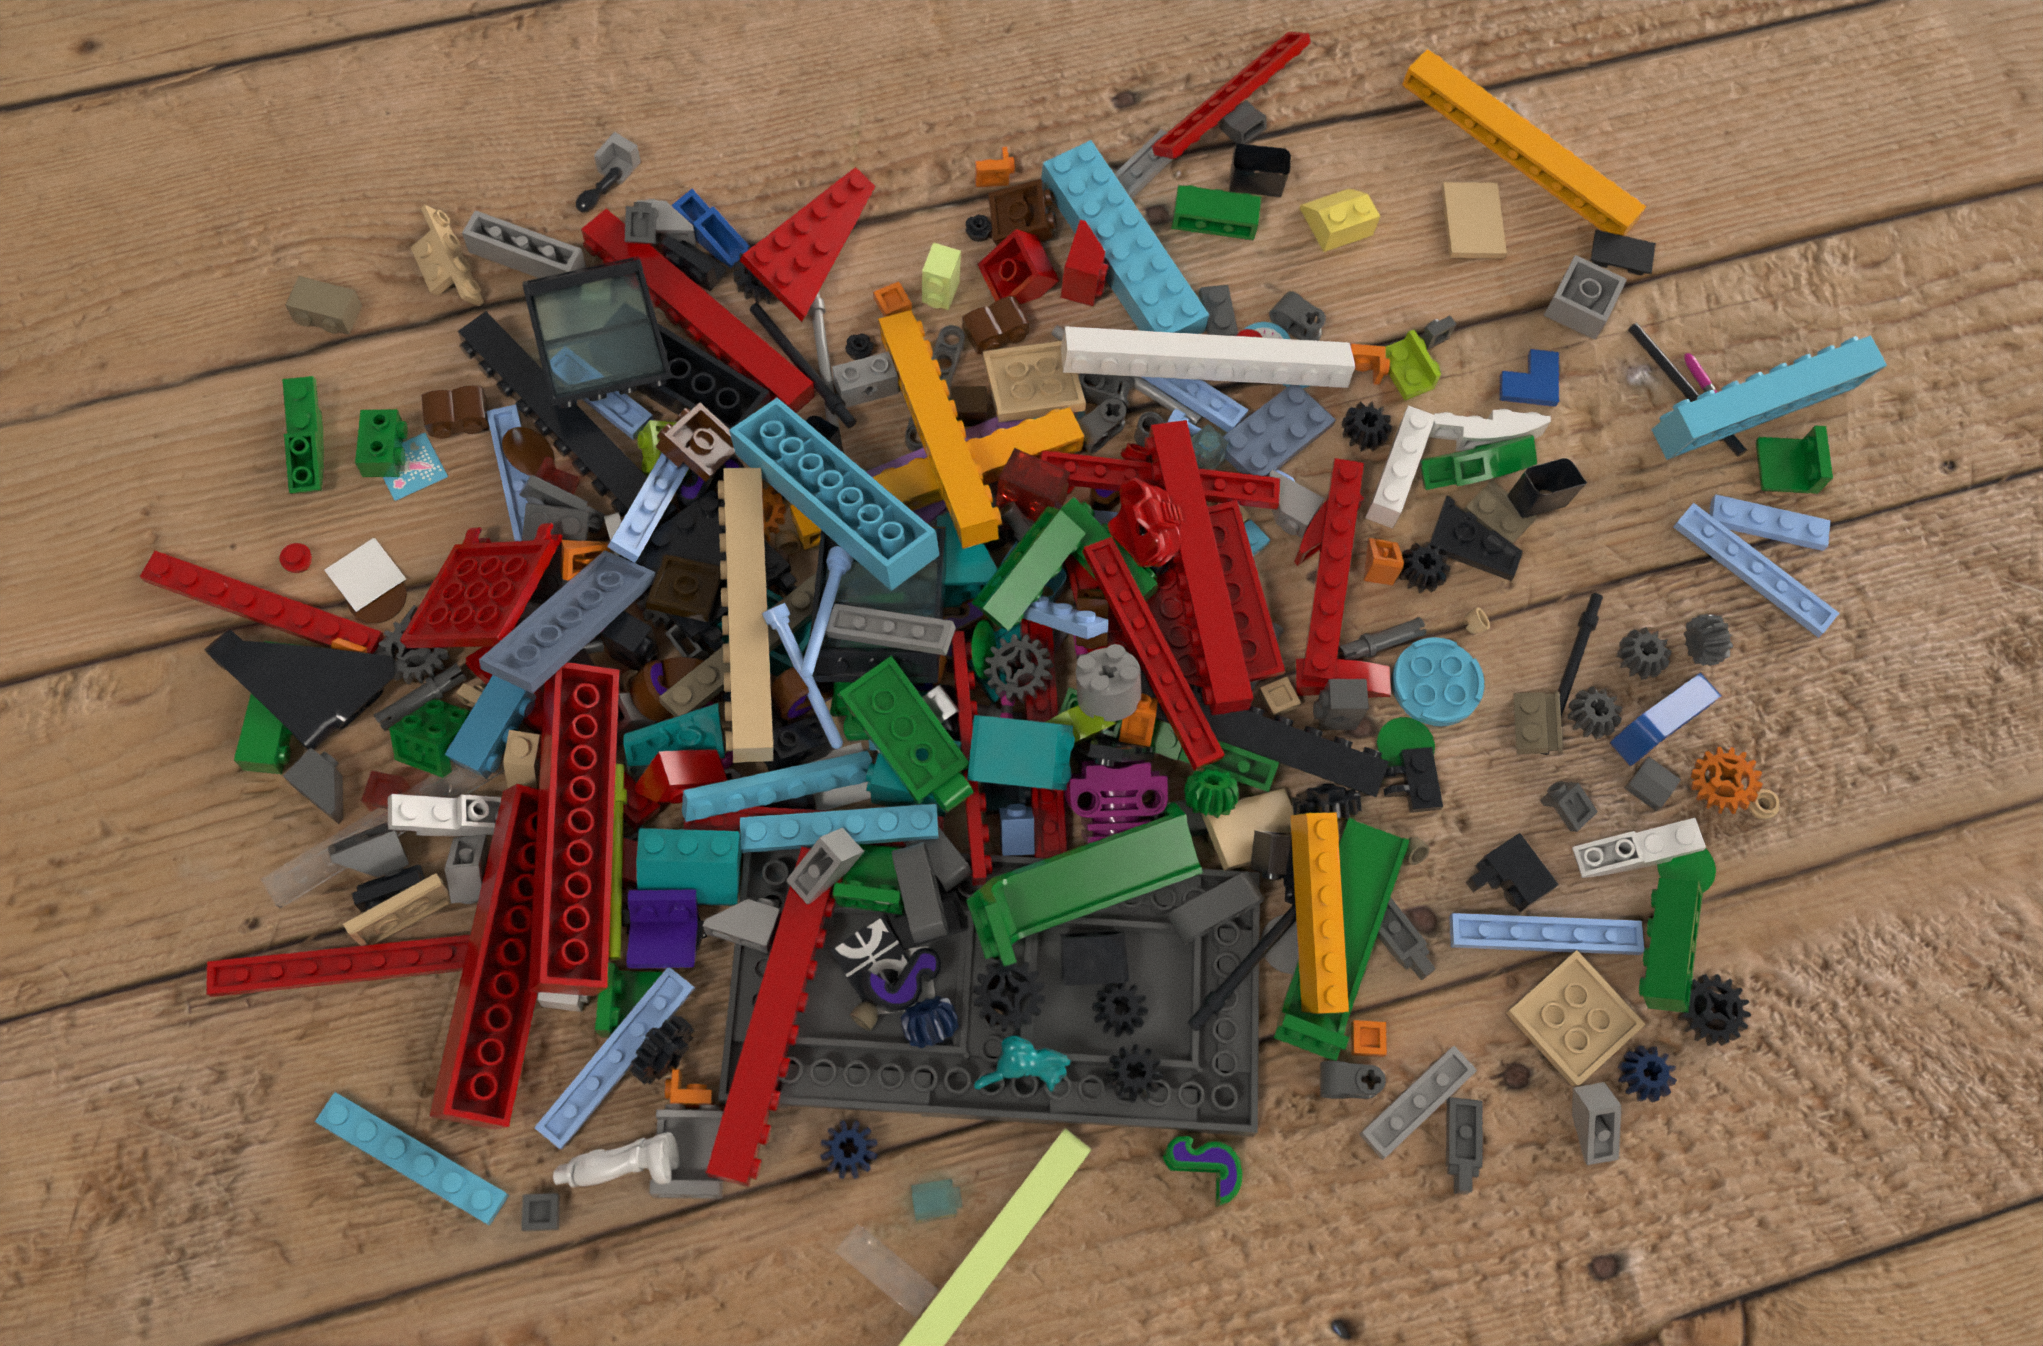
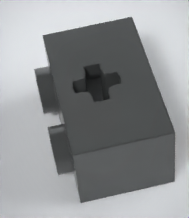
[1313,679,1369,730]

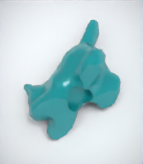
[974,1035,1071,1092]

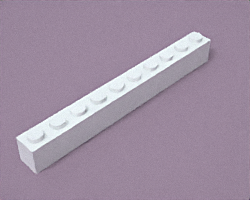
[1061,326,1355,388]

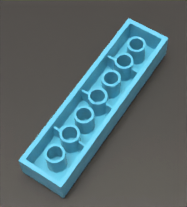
[1041,140,1209,334]
[1651,335,1887,460]
[729,398,940,591]

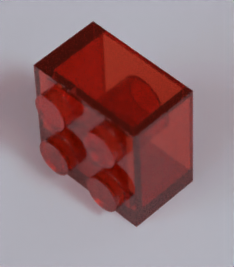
[996,448,1070,522]

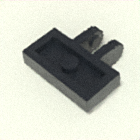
[1383,747,1443,813]

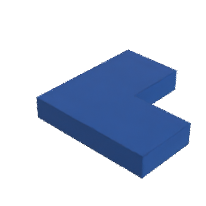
[1499,349,1559,407]

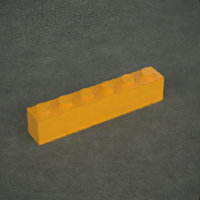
[1290,812,1349,1014]

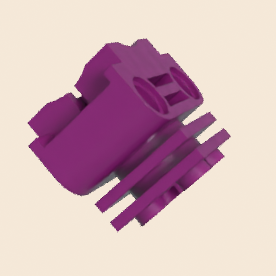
[1065,760,1168,844]

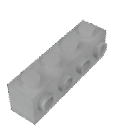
[462,210,586,291]

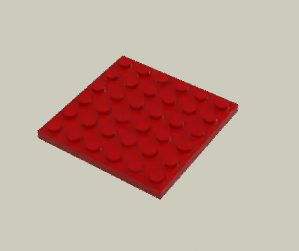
[1065,500,1285,687]

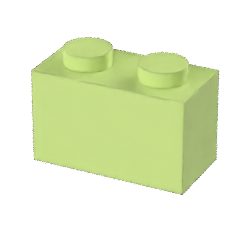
[922,242,961,310]

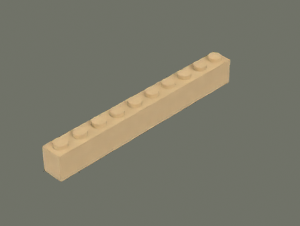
[718,468,773,763]

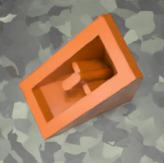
[1364,538,1404,586]
[560,540,611,581]

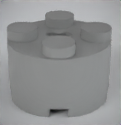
[1076,644,1141,721]

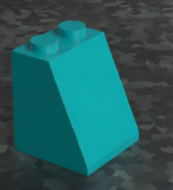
[937,513,998,608]
[967,715,1075,790]
[866,741,961,821]

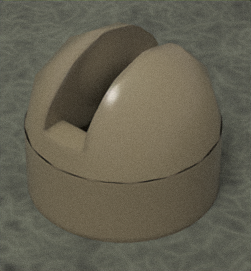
[1404,837,1430,865]
[849,1002,879,1031]

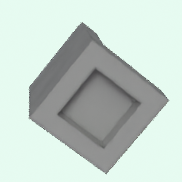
[594,132,641,185]

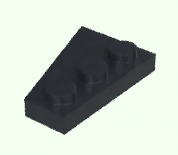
[1429,496,1523,581]
[1089,736,1155,766]

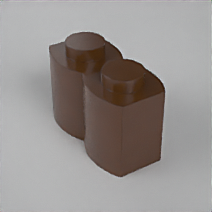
[962,296,1029,355]
[421,385,489,439]

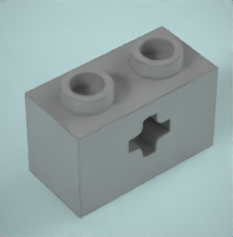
[832,352,898,408]

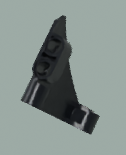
[204,628,395,750]

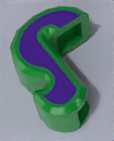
[1163,1136,1243,1207]

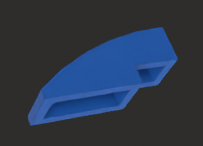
[671,189,750,268]

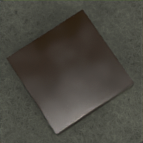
[646,554,723,622]

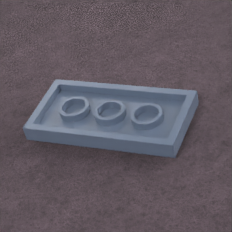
[1214,385,1336,477]

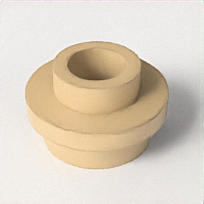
[1748,789,1779,820]

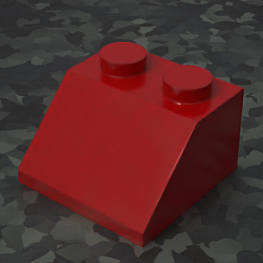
[1060,219,1109,307]
[977,229,1059,305]
[634,749,728,804]

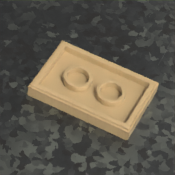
[1441,182,1507,259]
[1201,788,1293,871]
[343,873,451,946]

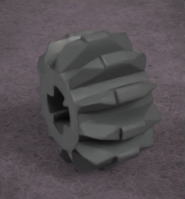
[1683,614,1733,666]
[1616,627,1672,681]
[1567,686,1623,740]

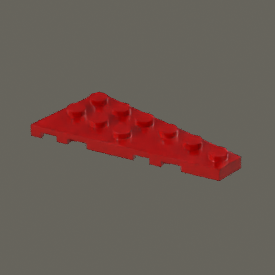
[740,167,875,322]

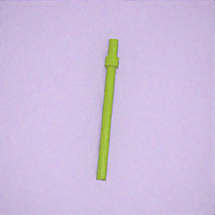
[608,764,627,960]

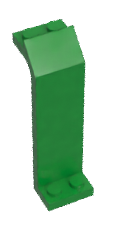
[966,801,1203,967]
[1274,818,1410,1061]

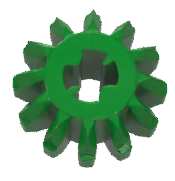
[1184,768,1239,818]

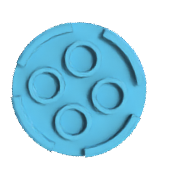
[1391,637,1484,726]

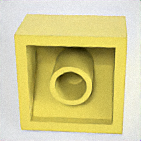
[1300,188,1380,252]

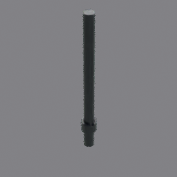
[749,303,857,428]
[1628,323,1747,457]
[1540,593,1603,755]
[1187,903,1296,1031]

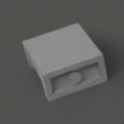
[649,1104,724,1199]

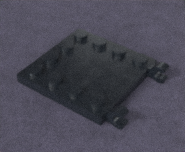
[619,490,797,652]

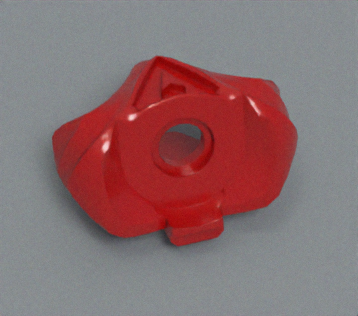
[1108,478,1183,567]

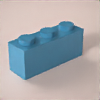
[445,675,536,779]

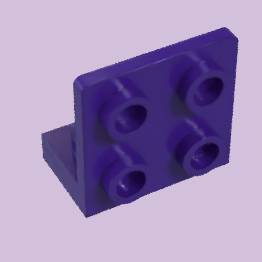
[626,890,698,968]

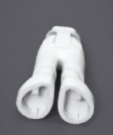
[553,1132,680,1187]

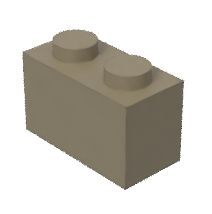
[285,276,362,335]

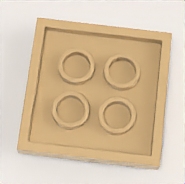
[983,341,1086,423]
[1506,950,1646,1087]

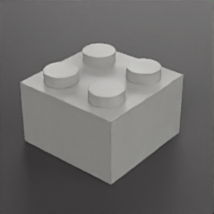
[1544,255,1627,339]

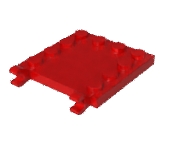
[400,523,562,648]

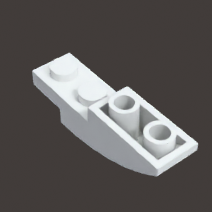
[1429,409,1551,451]
[388,794,501,836]
[1572,818,1706,878]

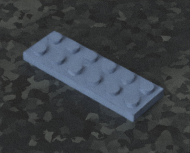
[479,550,655,693]

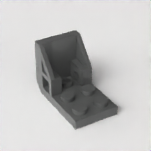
[520,503,590,619]

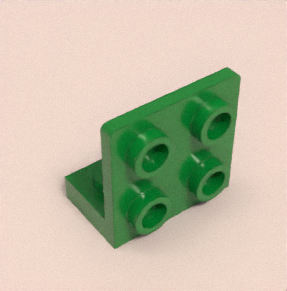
[1755,425,1833,494]
[389,699,471,778]
[833,844,904,915]
[595,963,663,1038]

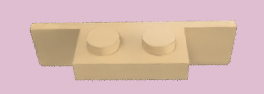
[410,205,484,306]

